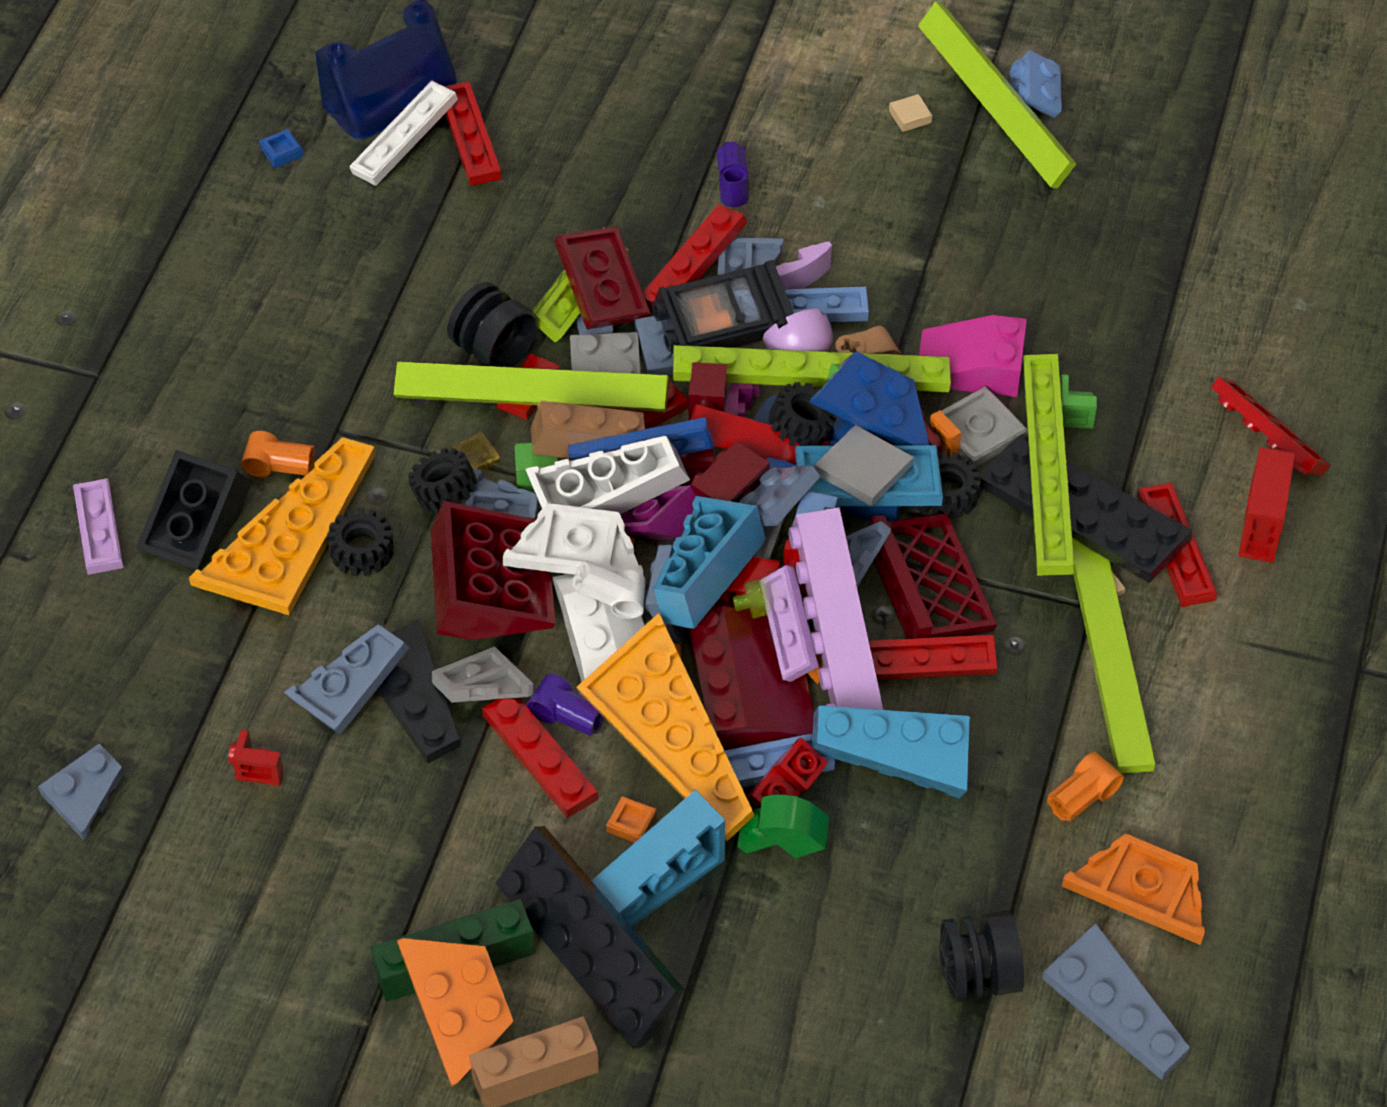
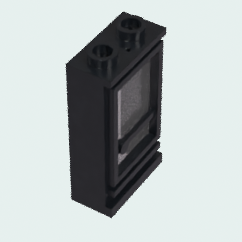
[652,260,794,353]

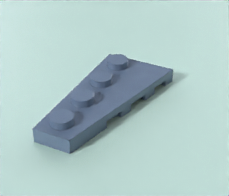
[1042,923,1190,1080]

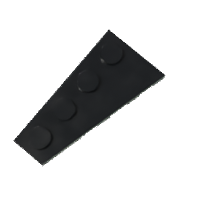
[377,619,460,763]

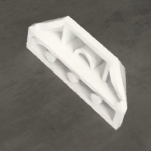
[553,574,644,682]

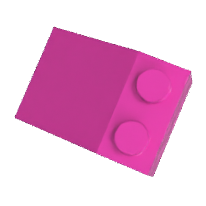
[919,315,1027,397]

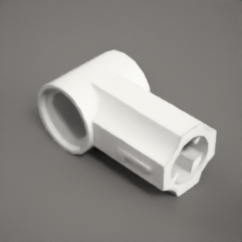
[572,560,645,619]

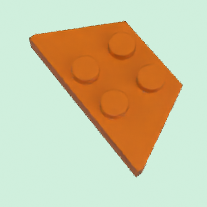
[1062,834,1205,945]
[397,938,513,1087]

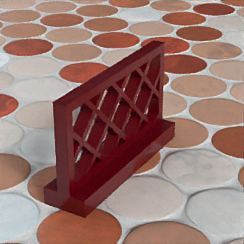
[868,514,997,639]

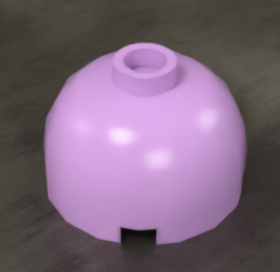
[763,308,833,352]

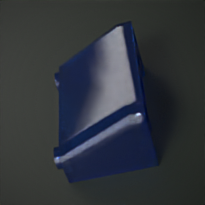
[315,0,457,139]

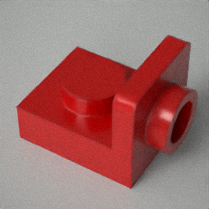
[228,730,284,786]

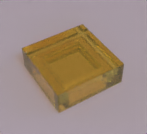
[451,432,500,471]

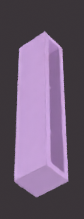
[789,507,883,710]

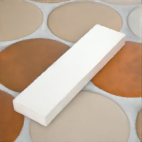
[349,80,458,186]

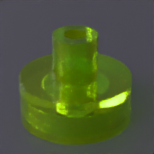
[733,579,767,618]

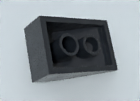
[136,450,253,571]

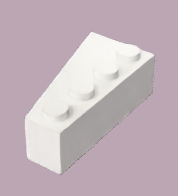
[526,436,690,514]

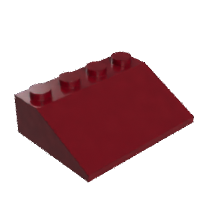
[431,501,556,640]
[687,606,814,751]

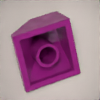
[620,485,696,542]

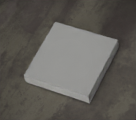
[942,386,1028,466]
[814,425,914,506]

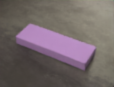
[73,478,124,575]
[759,565,818,682]

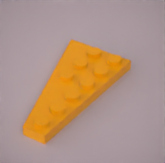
[189,437,375,615]
[577,613,755,841]

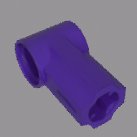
[717,141,749,207]
[526,674,604,736]

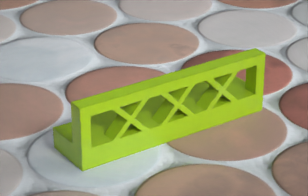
[532,227,629,342]

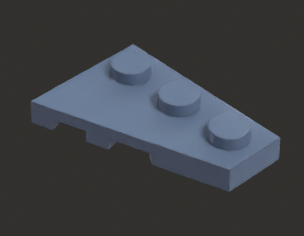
[283,624,409,735]

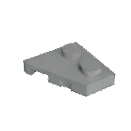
[432,646,533,702]

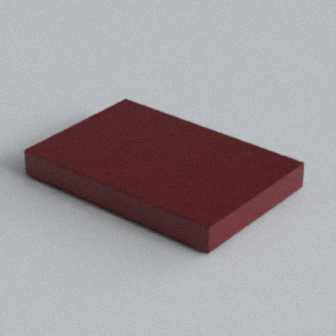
[554,226,651,330]

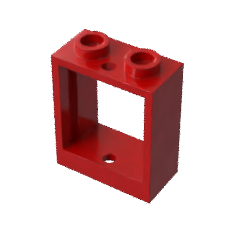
[1238,447,1295,563]

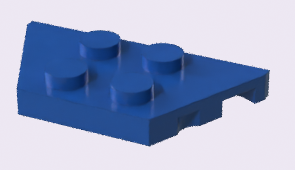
[810,351,929,445]

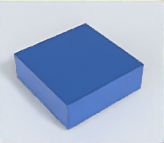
[259,129,303,168]

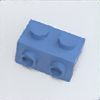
[1010,50,1062,118]

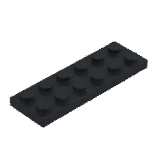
[980,435,1192,583]
[495,826,685,1049]

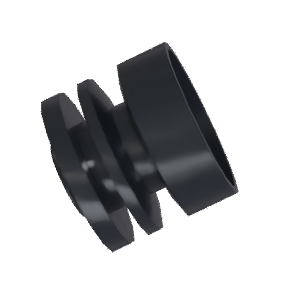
[447,282,538,367]
[939,910,1024,1002]

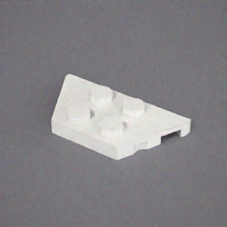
[503,503,643,575]

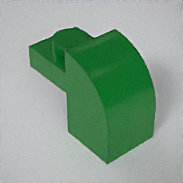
[737,795,829,859]

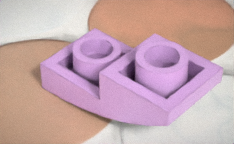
[776,241,832,289]

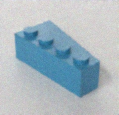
[653,496,766,629]
[812,706,970,799]
[591,790,725,927]

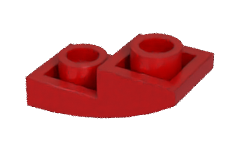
[746,737,828,809]

